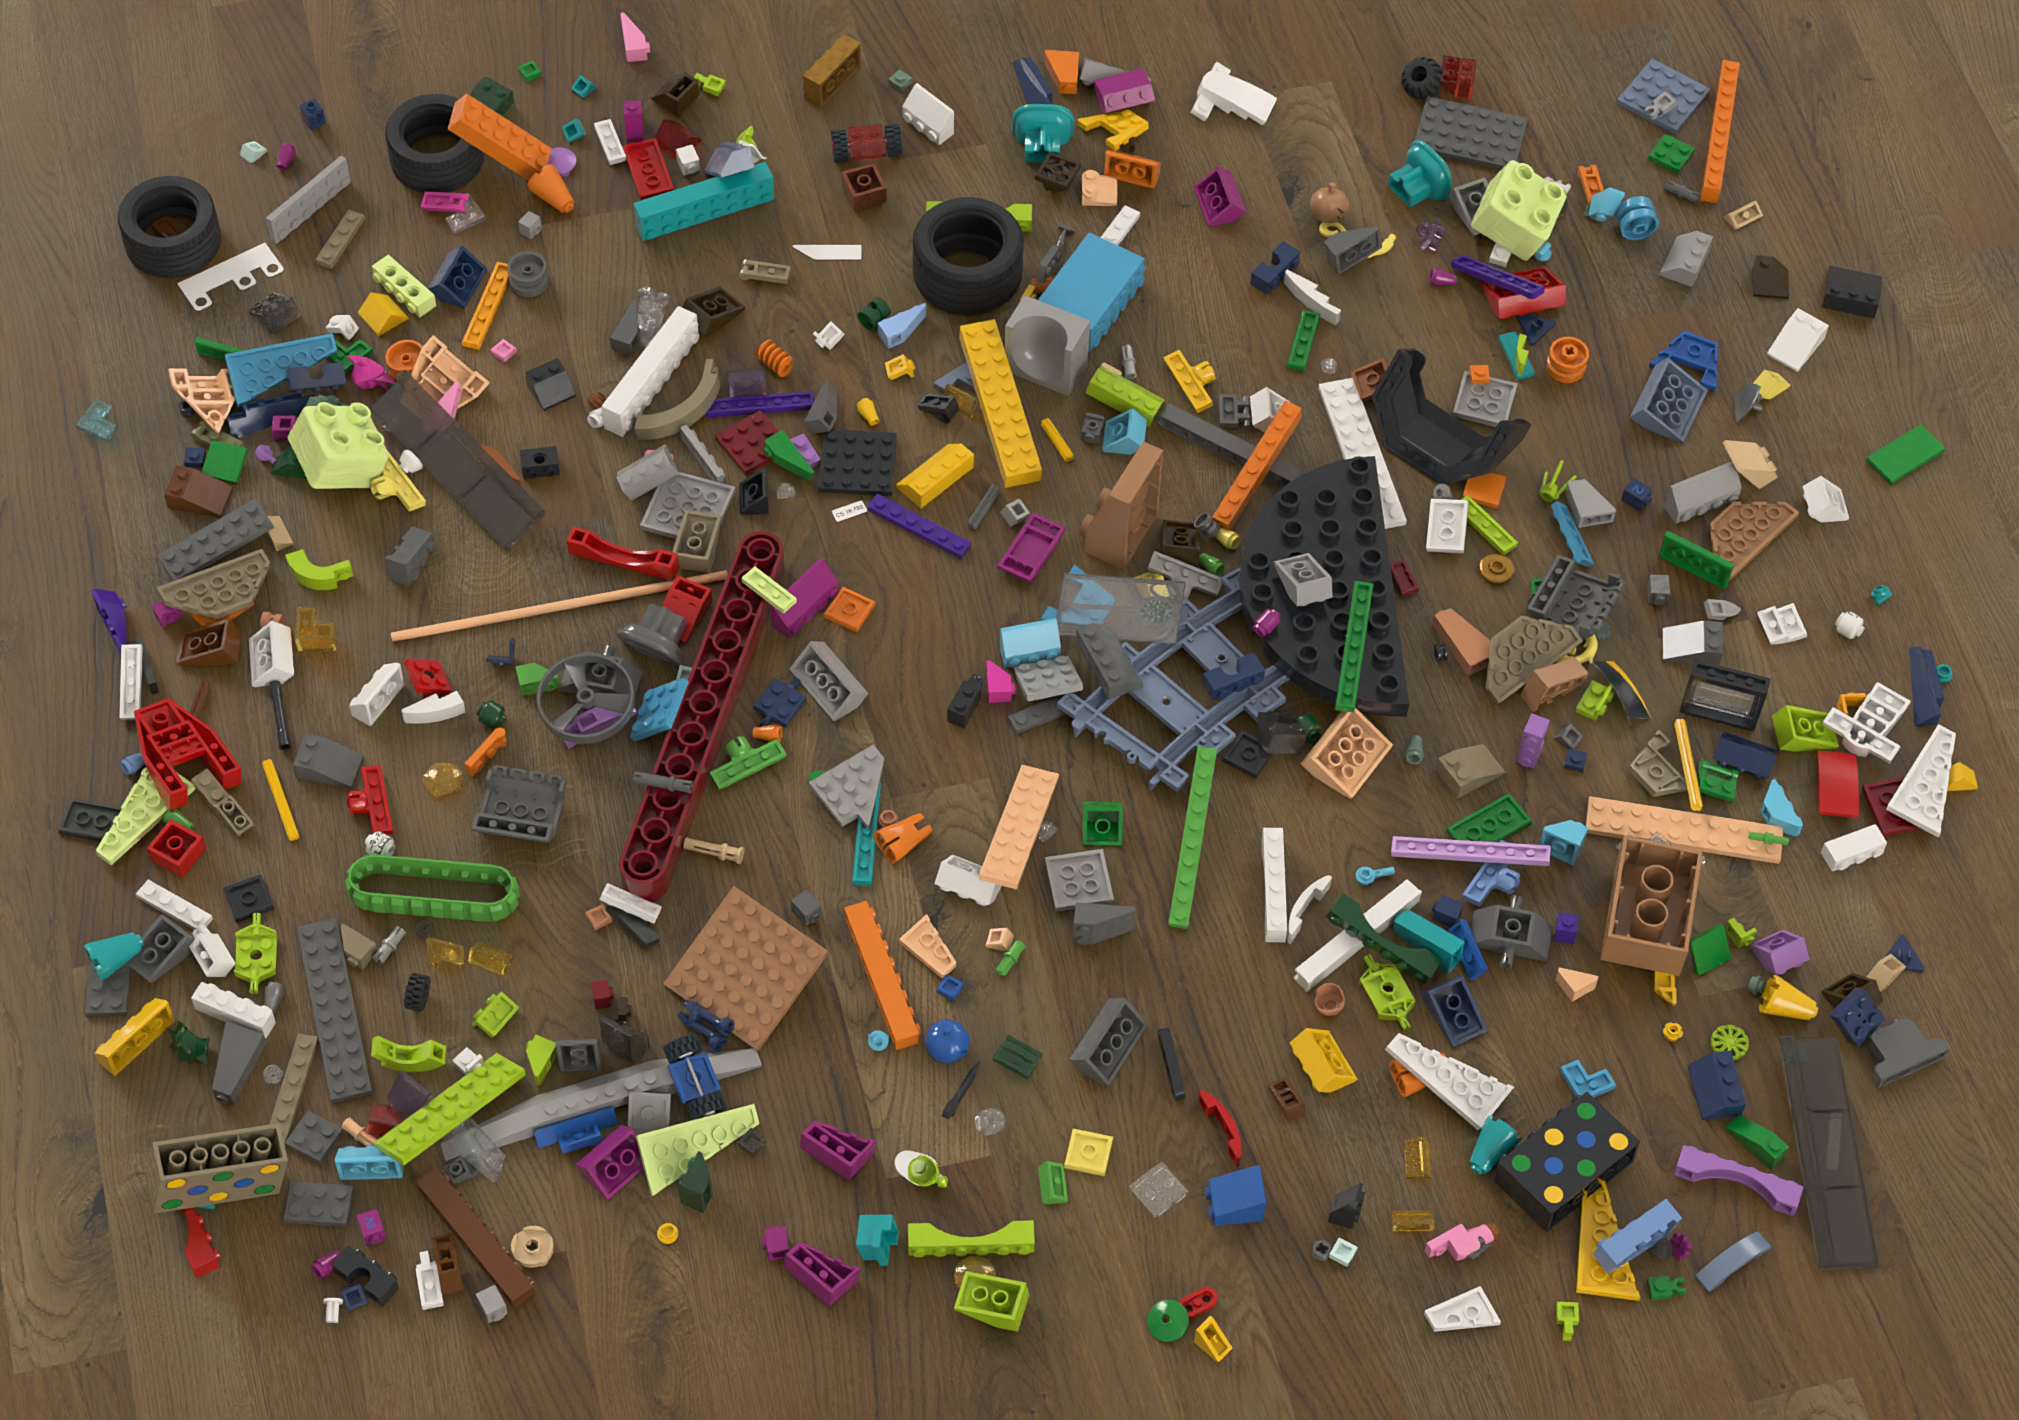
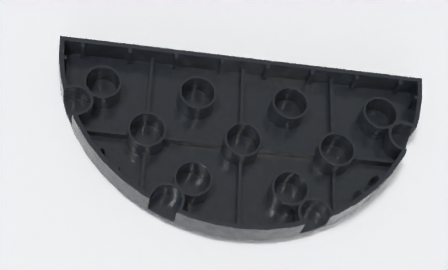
[1239,456,1409,717]

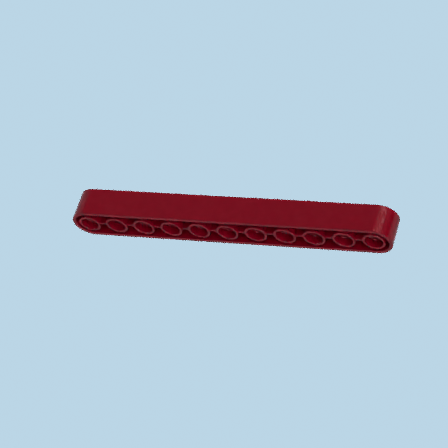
[619,531,784,902]

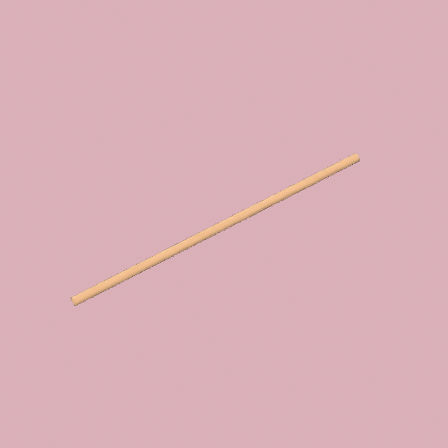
[391,570,728,642]

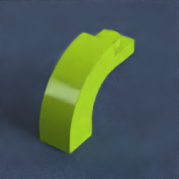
[285,549,353,590]
[371,1036,446,1072]

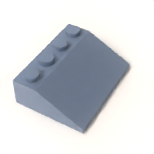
[1630,358,1708,443]

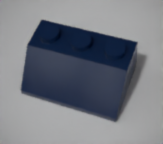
[427,245,488,308]
[1713,731,1779,779]
[1688,1051,1746,1120]

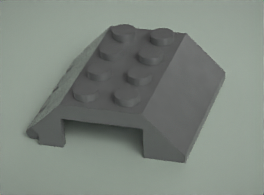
[1527,555,1626,639]
[471,765,566,843]

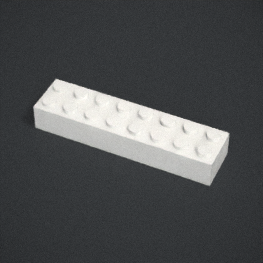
[602,306,699,437]

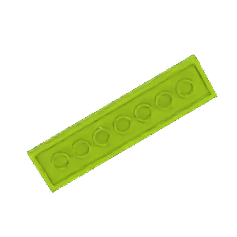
[375,1053,526,1165]

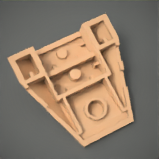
[400,335,490,422]

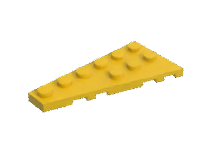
[1576,1178,1640,1301]

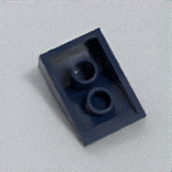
[1421,975,1488,1047]

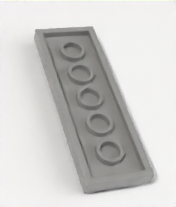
[266,156,351,244]

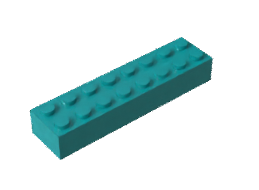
[633,162,774,241]

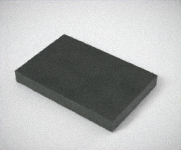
[58,798,121,842]

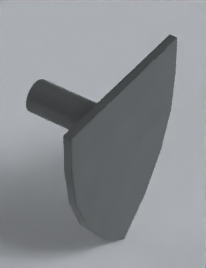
[1734,384,1763,423]

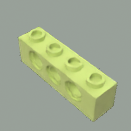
[372,255,436,318]

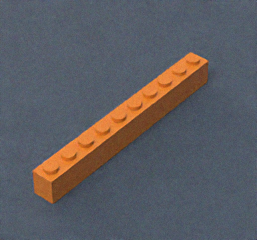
[1700,60,1740,203]

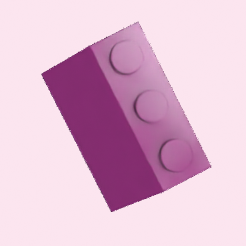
[1093,69,1155,114]
[1193,166,1247,227]
[576,1125,644,1200]

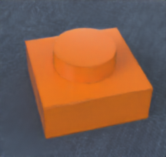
[1469,365,1490,384]

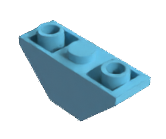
[1760,779,1803,837]

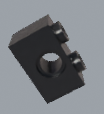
[520,446,560,479]

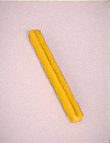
[262,759,299,841]

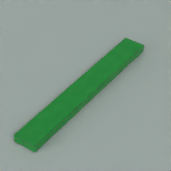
[1335,581,1373,713]

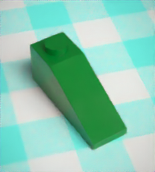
[763,430,814,481]
[1725,1114,1789,1170]

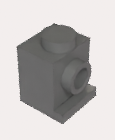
[1081,413,1104,444]

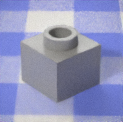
[518,211,542,239]
[1000,498,1030,527]

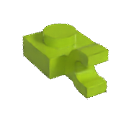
[694,73,726,96]
[1556,1301,1579,1341]

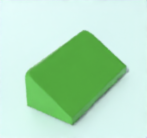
[1038,1161,1068,1204]

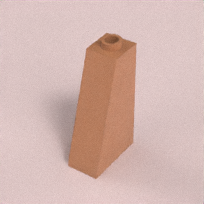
[1432,608,1491,676]

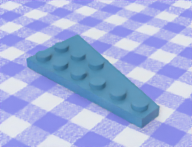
[225,333,337,407]

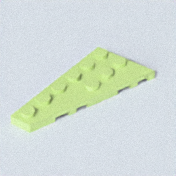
[96,767,195,865]
[636,1104,759,1196]

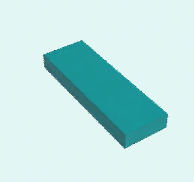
[1498,331,1535,380]

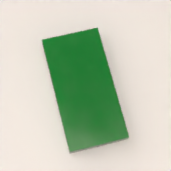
[1866,424,1946,485]
[1658,531,1734,590]
[1446,793,1532,843]

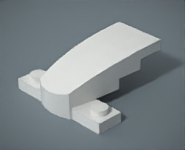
[1190,62,1277,126]
[1822,682,1911,764]

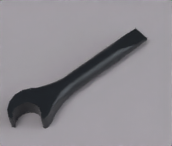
[942,1061,980,1120]

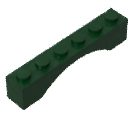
[1325,892,1442,984]

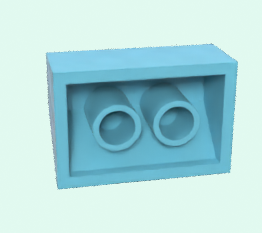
[1000,618,1061,668]
[335,1145,403,1180]

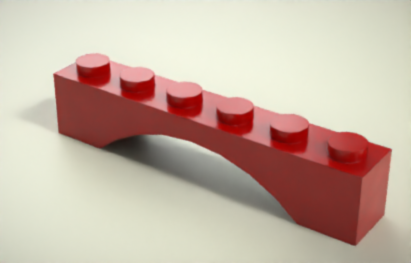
[566,526,680,581]
[146,1167,220,1278]

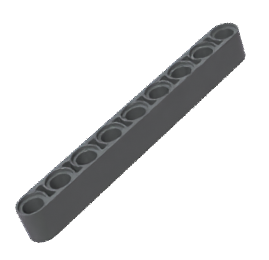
[1156,404,1305,487]

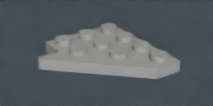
[809,745,884,829]

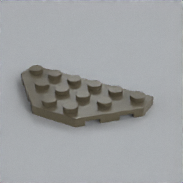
[156,549,270,619]
[1486,616,1583,704]

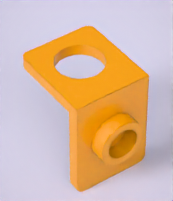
[1837,693,1866,715]

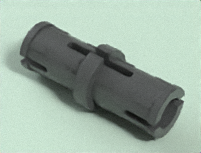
[1664,180,1701,204]

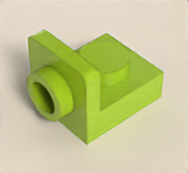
[1724,917,1757,948]

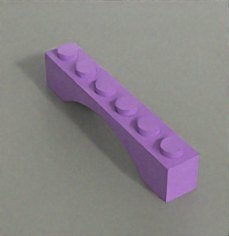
[1674,1145,1804,1216]

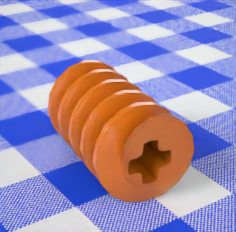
[754,339,793,377]

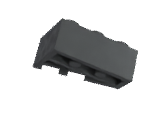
[385,526,435,586]

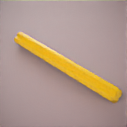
[1674,719,1703,811]

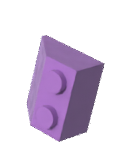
[1750,930,1810,975]

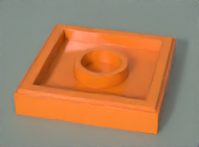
[1462,473,1507,509]
[824,587,875,632]

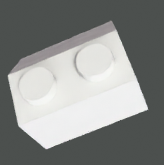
[1250,387,1289,433]
[1803,476,1849,522]

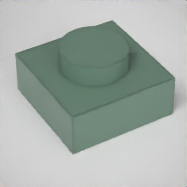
[888,69,912,92]

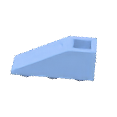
[878,303,926,349]

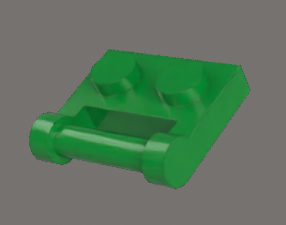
[1698,759,1739,803]

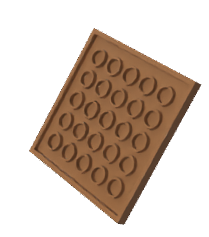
[663,886,829,1051]

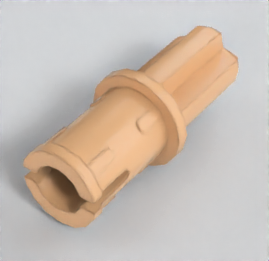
[342,1118,377,1146]

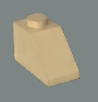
[1867,954,1906,992]

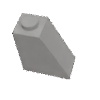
[1565,479,1616,528]

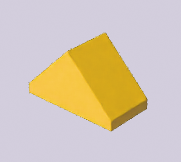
[1947,762,1978,791]
[1194,1316,1232,1362]

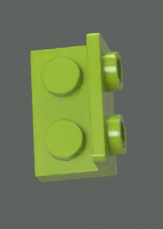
[1575,680,1615,721]
[471,991,519,1038]

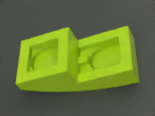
[1515,334,1529,375]

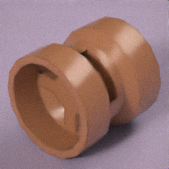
[260,611,284,629]

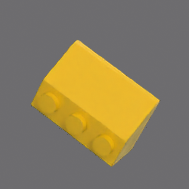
[1290,1028,1358,1093]

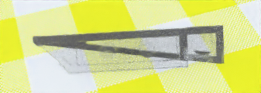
[441,1117,505,1182]

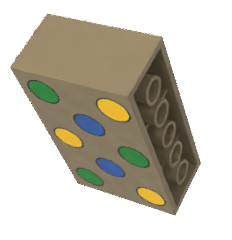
[146,1123,288,1214]

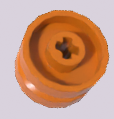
[1546,337,1589,383]
[385,340,423,387]

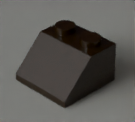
[1821,973,1883,1009]

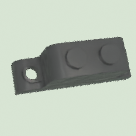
[1868,1018,1950,1089]

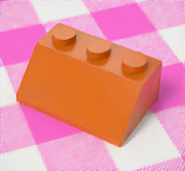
[1104,150,1161,189]

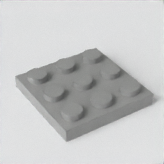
[1452,371,1518,427]
[1013,656,1083,702]
[1045,849,1114,912]

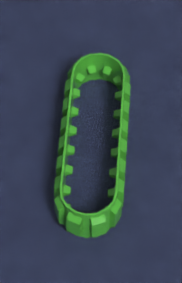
[345,855,520,922]

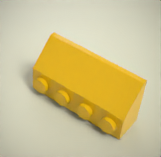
[895,444,974,508]
[94,998,175,1076]

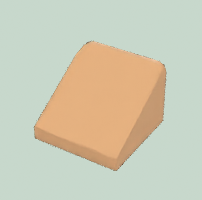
[986,928,1014,952]

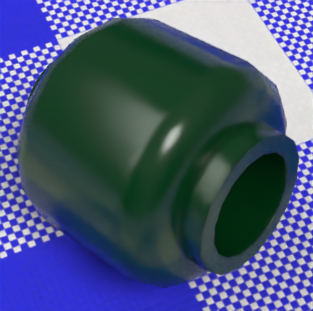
[476,700,507,729]
[1293,714,1322,742]

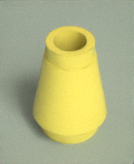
[1214,527,1241,550]

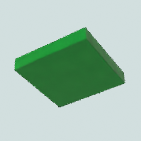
[202,440,248,484]
[1689,923,1731,976]

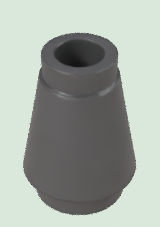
[264,982,285,1014]

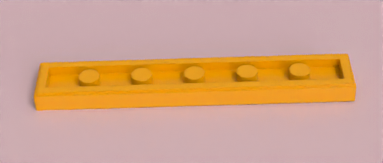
[462,262,509,350]

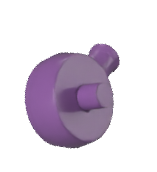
[255,445,276,464]

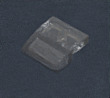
[1129,1162,1189,1219]

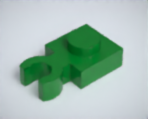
[1647,1276,1686,1300]

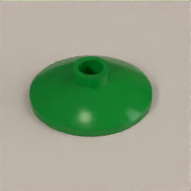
[1147,1300,1189,1342]

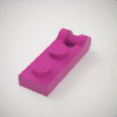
[420,192,469,214]

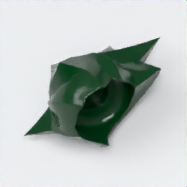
[166,1020,210,1066]

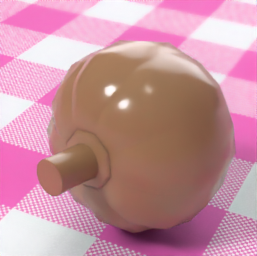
[1310,182,1349,223]

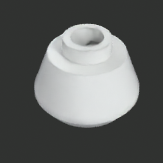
[399,450,423,473]

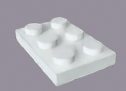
[1426,499,1468,553]

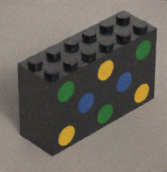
[1494,1091,1640,1232]

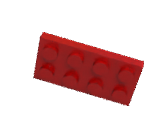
[622,138,674,201]

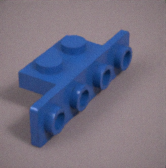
[534,1106,617,1154]

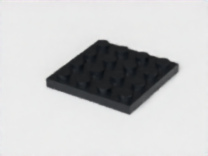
[818,429,897,496]

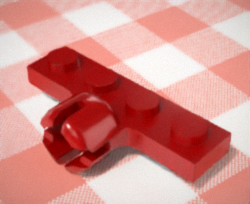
[346,765,393,835]

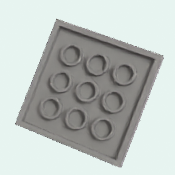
[640,472,736,539]

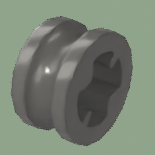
[1312,1240,1331,1261]

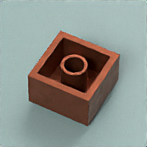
[842,163,887,211]

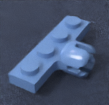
[1462,840,1520,907]

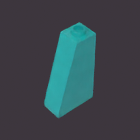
[1392,909,1465,974]

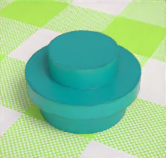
[1936,664,1953,683]

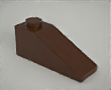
[432,1233,463,1294]

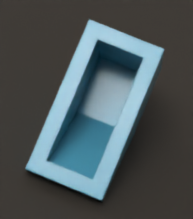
[1589,188,1625,222]

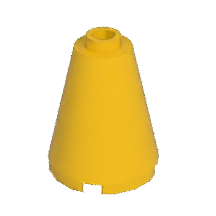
[1759,975,1818,1020]

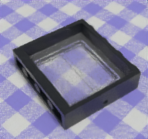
[1679,659,1771,731]

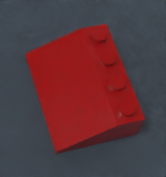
[1479,266,1566,319]

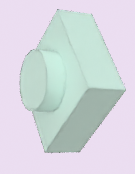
[1329,1238,1358,1267]

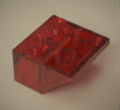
[1440,55,1477,99]

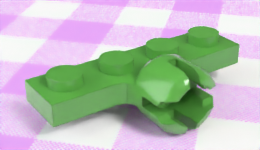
[709,736,787,791]

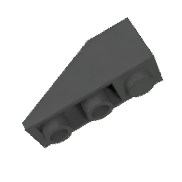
[609,299,639,355]
[804,381,837,434]

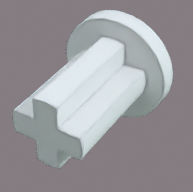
[323,1298,343,1323]

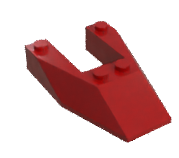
[134,698,241,811]

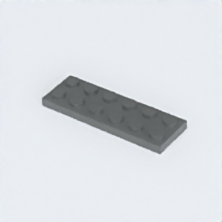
[157,498,274,581]

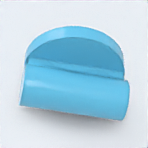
[1533,242,1551,261]
[868,1030,889,1051]

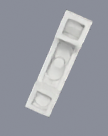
[1287,875,1332,944]

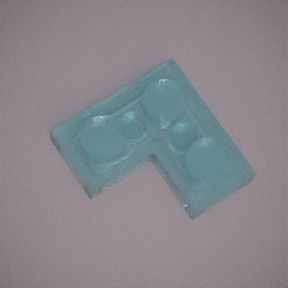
[75,399,118,442]

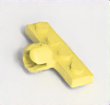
[370,452,426,512]

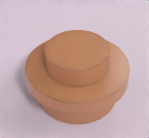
[879,810,898,828]

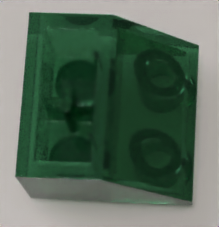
[678,1151,713,1213]

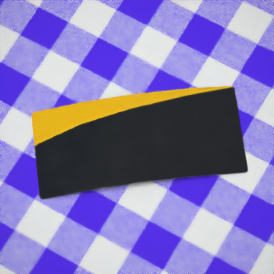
[1592,661,1651,718]

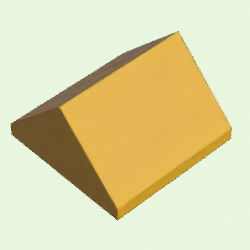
[358,292,408,337]

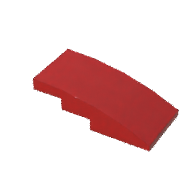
[1816,750,1859,818]

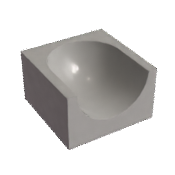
[1005,295,1090,396]

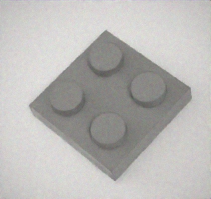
[628,1092,671,1134]

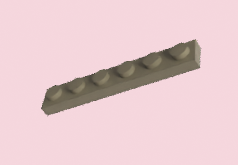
[269,1033,319,1148]

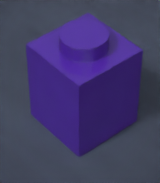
[1554,912,1579,944]

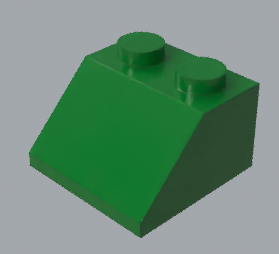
[1082,801,1123,845]

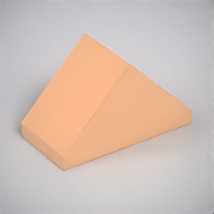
[1555,968,1598,1002]

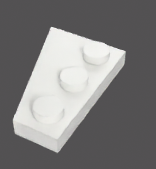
[1424,1286,1501,1332]

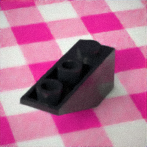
[1328,1183,1365,1229]

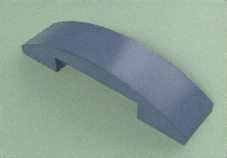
[1695,1231,1771,1293]

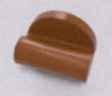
[588,392,607,409]

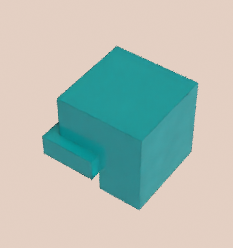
[856,1215,899,1266]

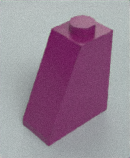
[623,100,644,142]

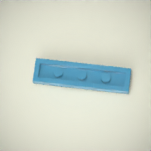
[1551,501,1594,568]

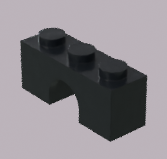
[332,1246,399,1307]

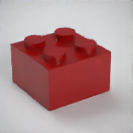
[147,820,206,878]

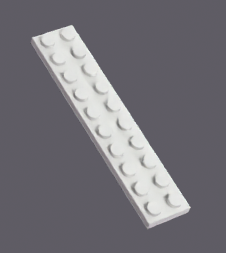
[1318,378,1407,529]

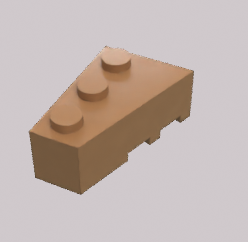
[1520,657,1589,712]

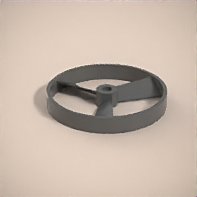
[537,653,635,744]

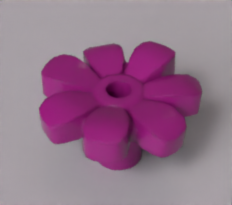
[1669,1233,1692,1260]

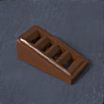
[1268,1077,1306,1121]

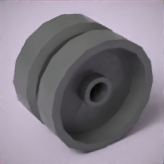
[507,251,548,297]

